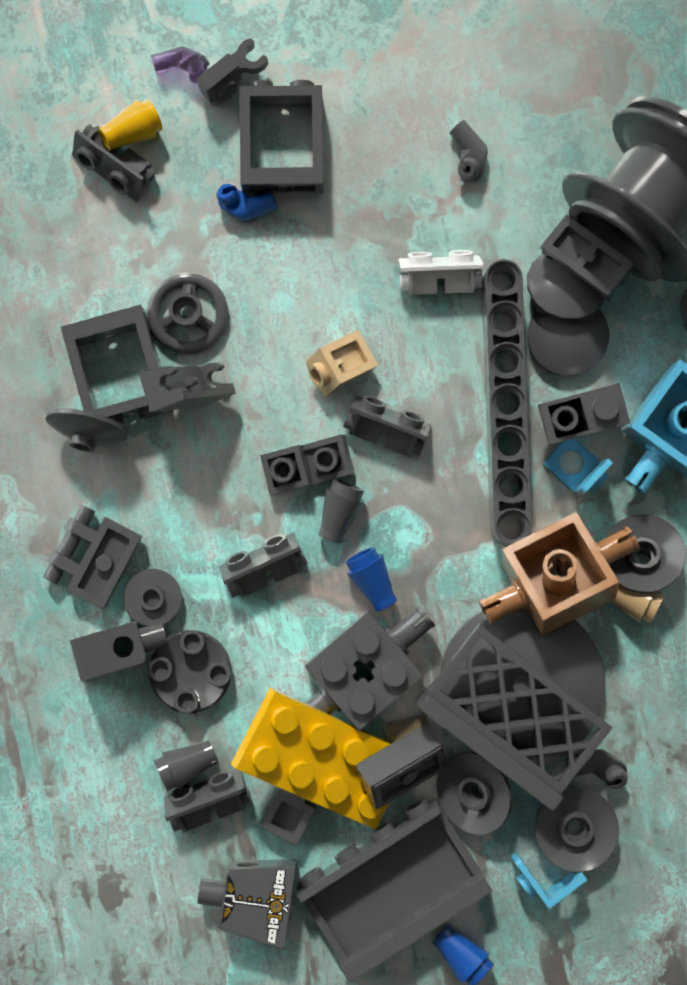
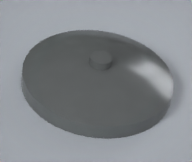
[440,608,605,764]

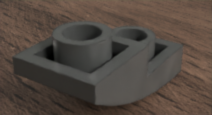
[260,434,355,495]

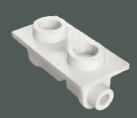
[399,250,484,295]

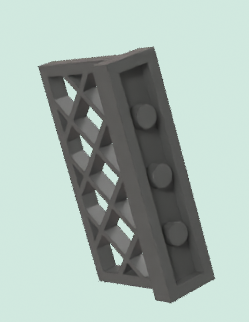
[415,624,613,811]

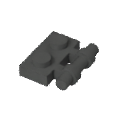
[43,504,143,609]

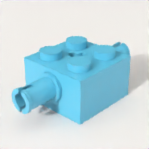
[622,359,687,495]

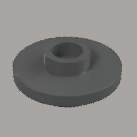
[124,569,182,626]

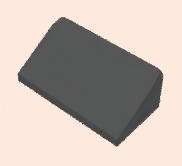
[356,725,447,809]

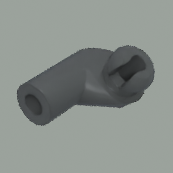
[449,120,488,181]
[565,749,628,789]

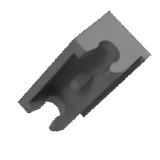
[540,214,634,302]
[139,362,236,412]

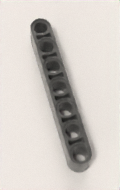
[482,259,532,546]

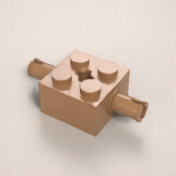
[479,512,640,636]

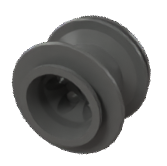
[562,96,687,282]

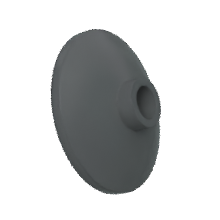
[45,408,129,452]
[604,515,686,593]
[437,752,512,835]
[535,787,619,872]

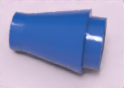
[345,547,397,611]
[432,924,494,985]

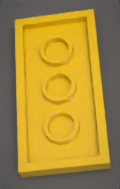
[231,687,392,830]

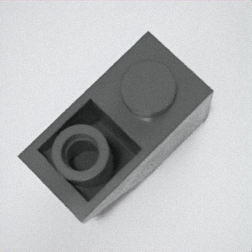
[538,383,630,445]

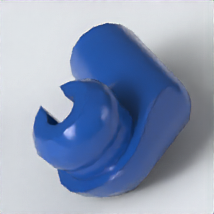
[216,183,278,221]

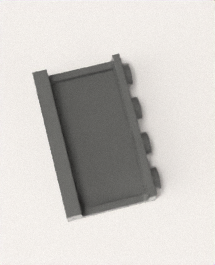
[296,799,493,983]

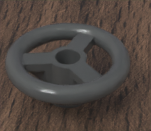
[147,273,228,354]

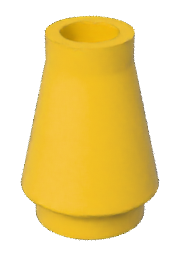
[98,100,162,151]

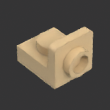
[306,330,378,396]

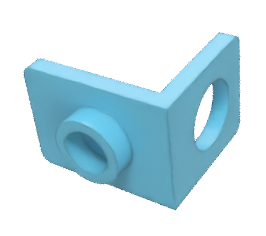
[544,439,613,496]
[511,852,587,909]

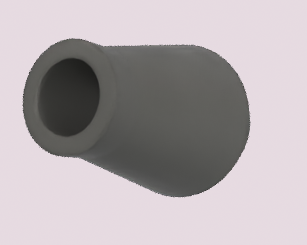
[318,479,365,543]
[154,740,219,791]

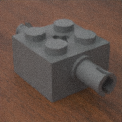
[305,605,436,731]

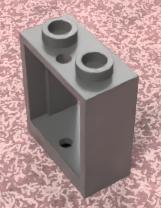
[239,80,324,194]
[61,304,164,425]

